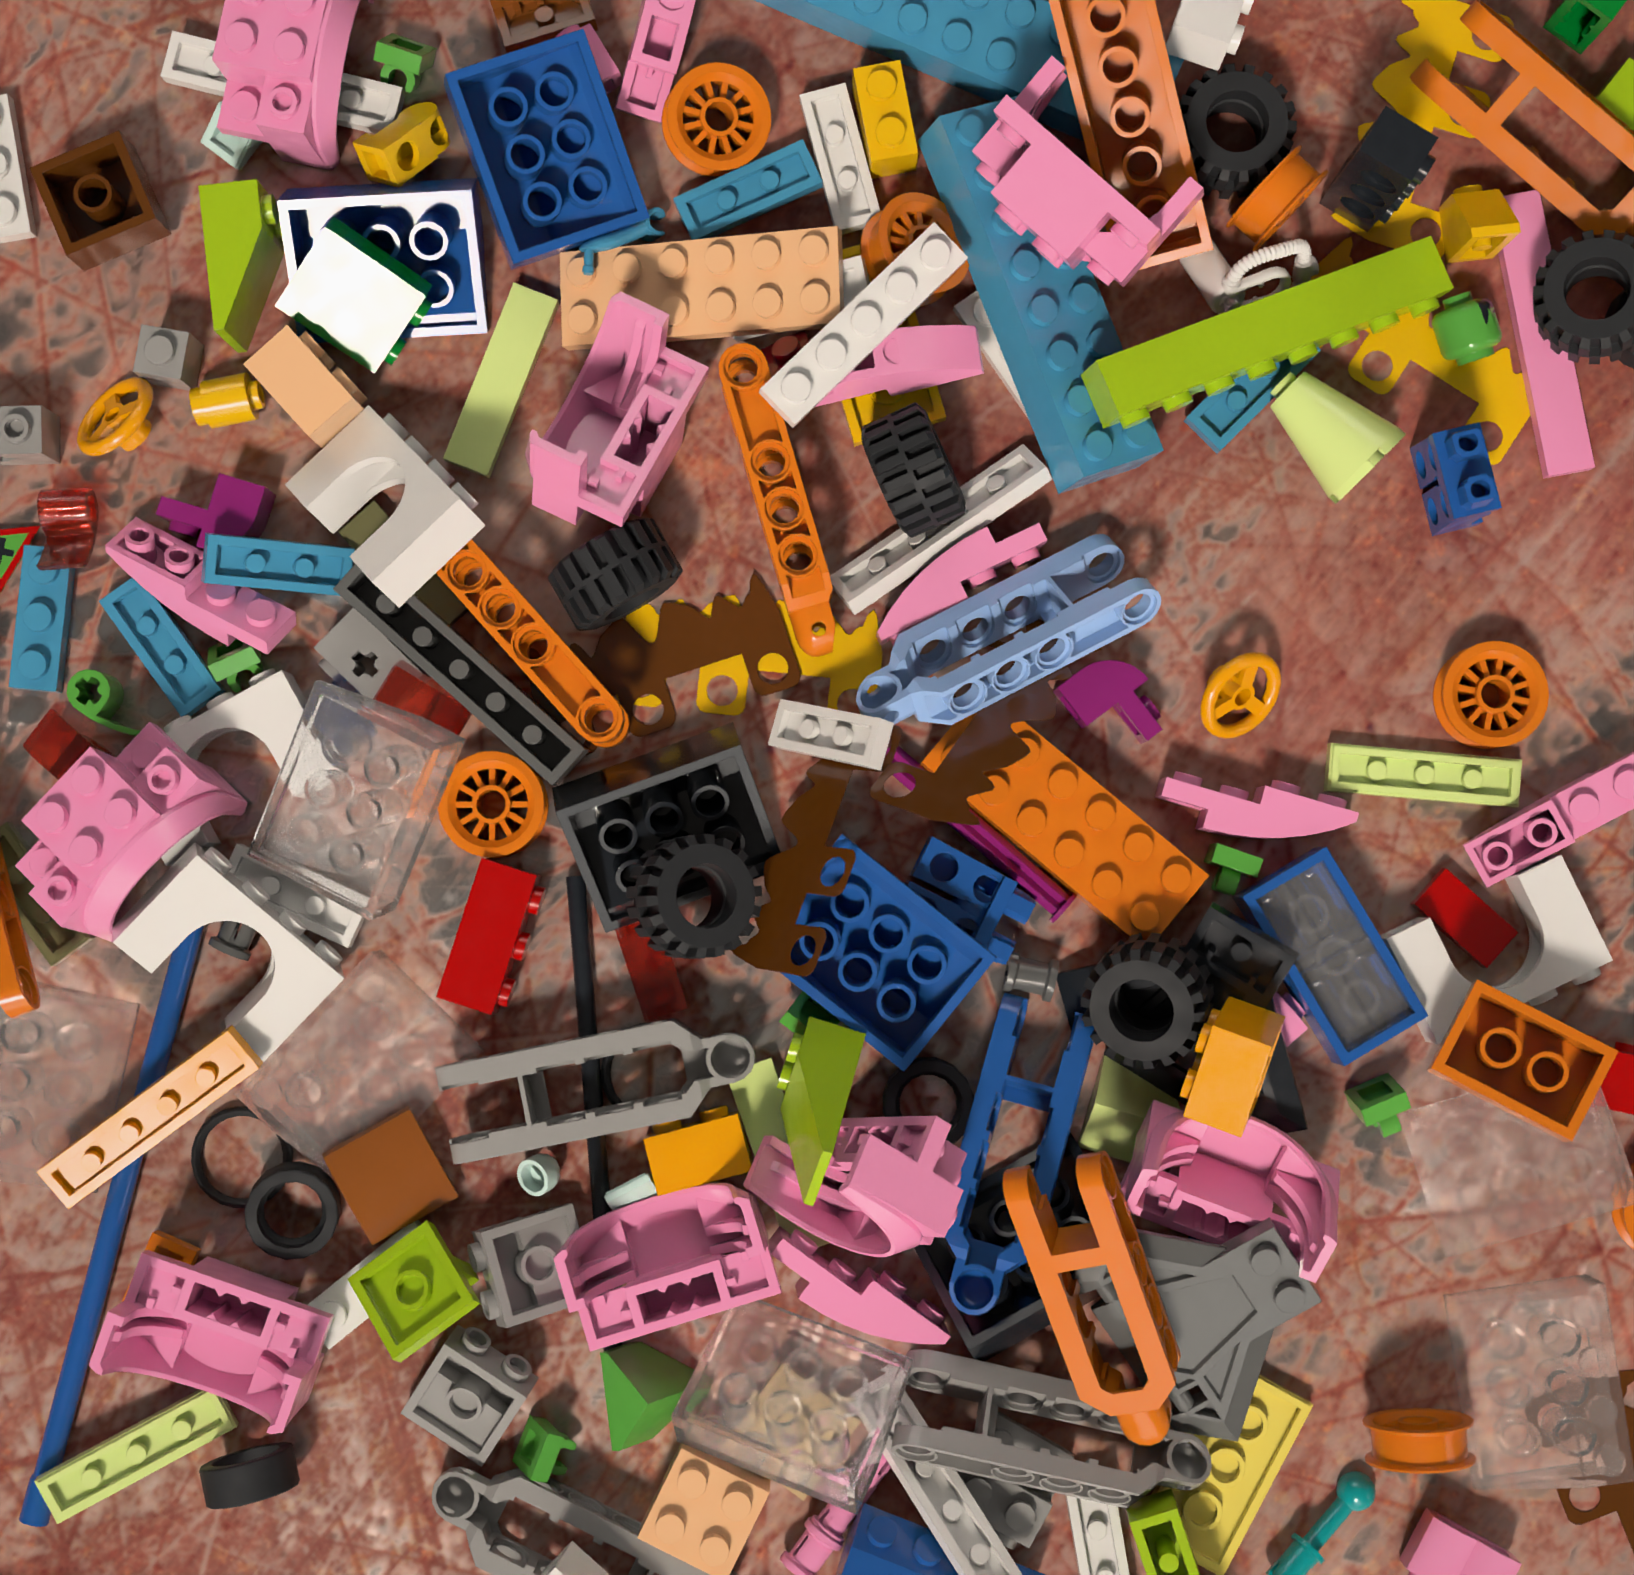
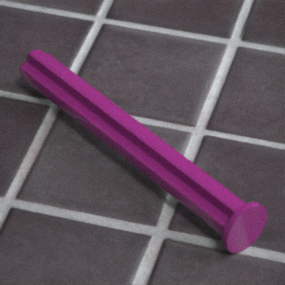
[885,745,1077,923]

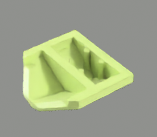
[1078,1054,1181,1162]

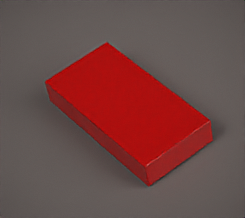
[1410,868,1519,968]

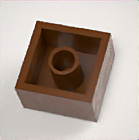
[30,130,172,271]

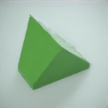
[600,1341,714,1451]

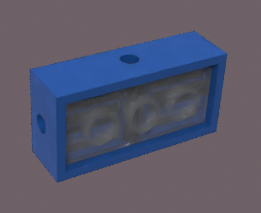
[1232,847,1428,1066]

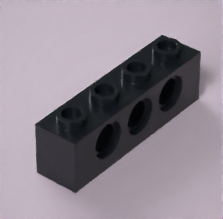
[1319,106,1439,232]

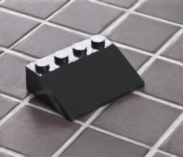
[552,722,781,933]
[914,1132,1100,1362]

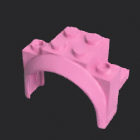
[212,0,374,171]
[972,56,1204,287]
[525,291,709,527]
[15,722,248,942]
[1120,1099,1340,1283]
[743,1116,967,1257]
[553,1183,782,1352]
[89,1250,334,1434]

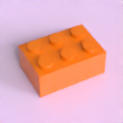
[1427,979,1618,1142]

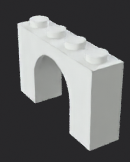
[285,405,486,608]
[121,668,347,866]
[112,842,345,1064]
[1380,855,1613,1044]

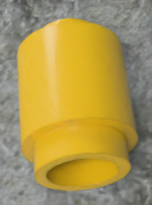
[189,372,266,429]

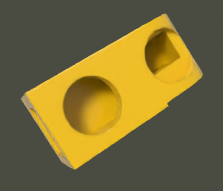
[352,102,451,188]

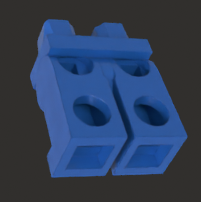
[1409,422,1502,536]
[905,836,1036,965]

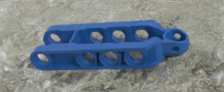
[945,993,1094,1316]

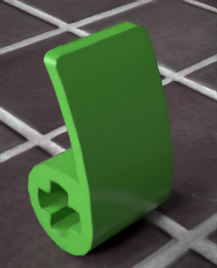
[67,669,141,736]

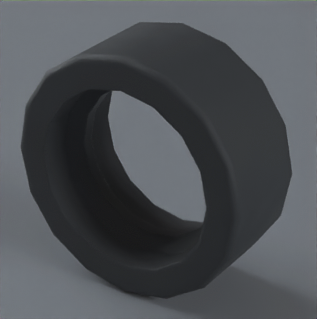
[883,1057,974,1144]
[245,1161,341,1260]
[199,1442,300,1509]

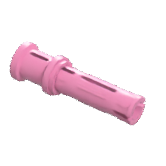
[780,1441,891,1575]

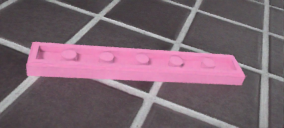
[1498,190,1595,479]

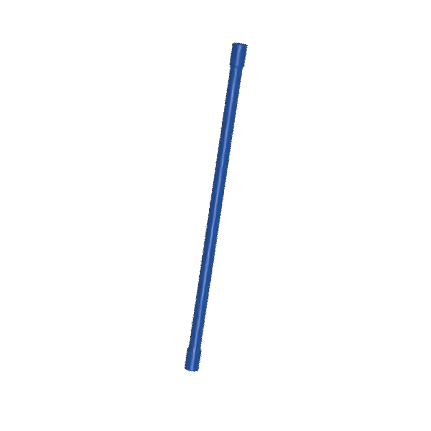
[19,925,205,1527]

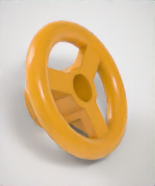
[77,377,153,456]
[1200,652,1281,738]

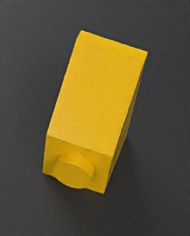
[1439,185,1521,264]

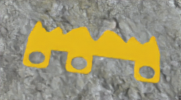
[1331,0,1514,257]
[1311,237,1530,465]
[616,595,883,716]

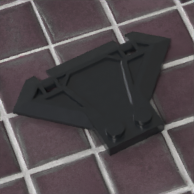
[1057,902,1308,1133]

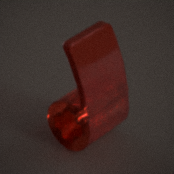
[36,487,99,570]
[371,666,472,752]
[23,709,117,780]

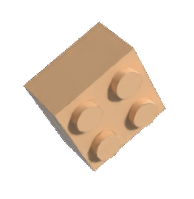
[243,325,367,449]
[637,1435,771,1575]

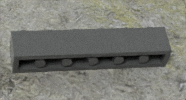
[333,564,590,786]

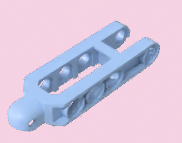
[856,534,1161,725]

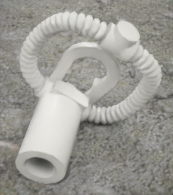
[1179,239,1319,315]

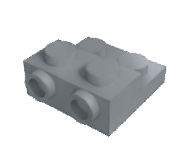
[467,1203,579,1328]
[401,1325,539,1467]
[957,1411,1074,1550]

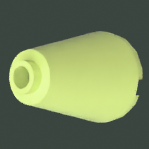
[1270,371,1406,504]

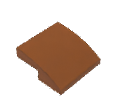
[490,0,598,53]
[322,1105,459,1246]

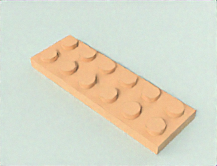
[560,226,844,351]

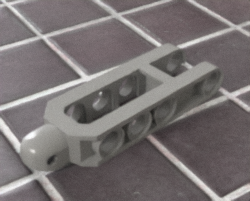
[435,1018,755,1164]
[891,1349,1212,1508]
[432,1467,738,1575]

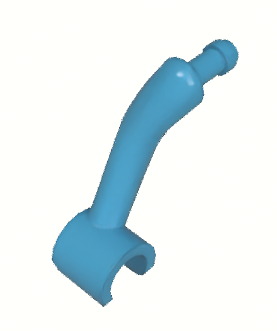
[579,207,666,275]

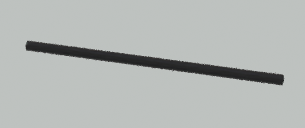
[566,875,622,1351]

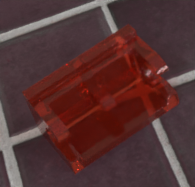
[615,922,691,1021]

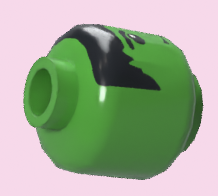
[1432,291,1502,366]

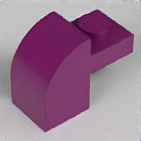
[156,473,276,551]
[1053,660,1163,744]

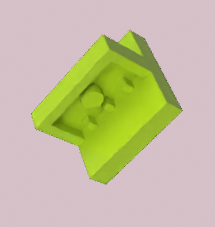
[348,1220,481,1362]

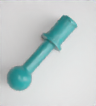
[1265,1471,1376,1575]

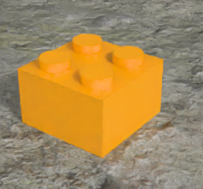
[1180,996,1286,1138]

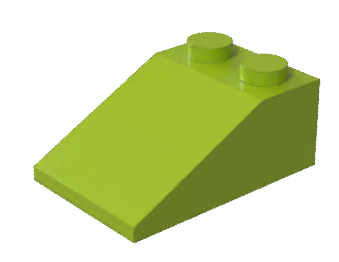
[198,179,284,353]
[777,1016,866,1206]

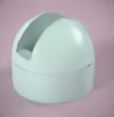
[517,1154,561,1196]

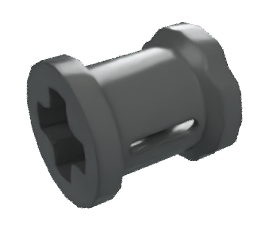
[208,921,257,961]
[1002,950,1059,1002]

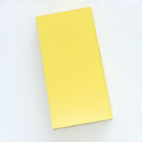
[1152,1374,1313,1575]

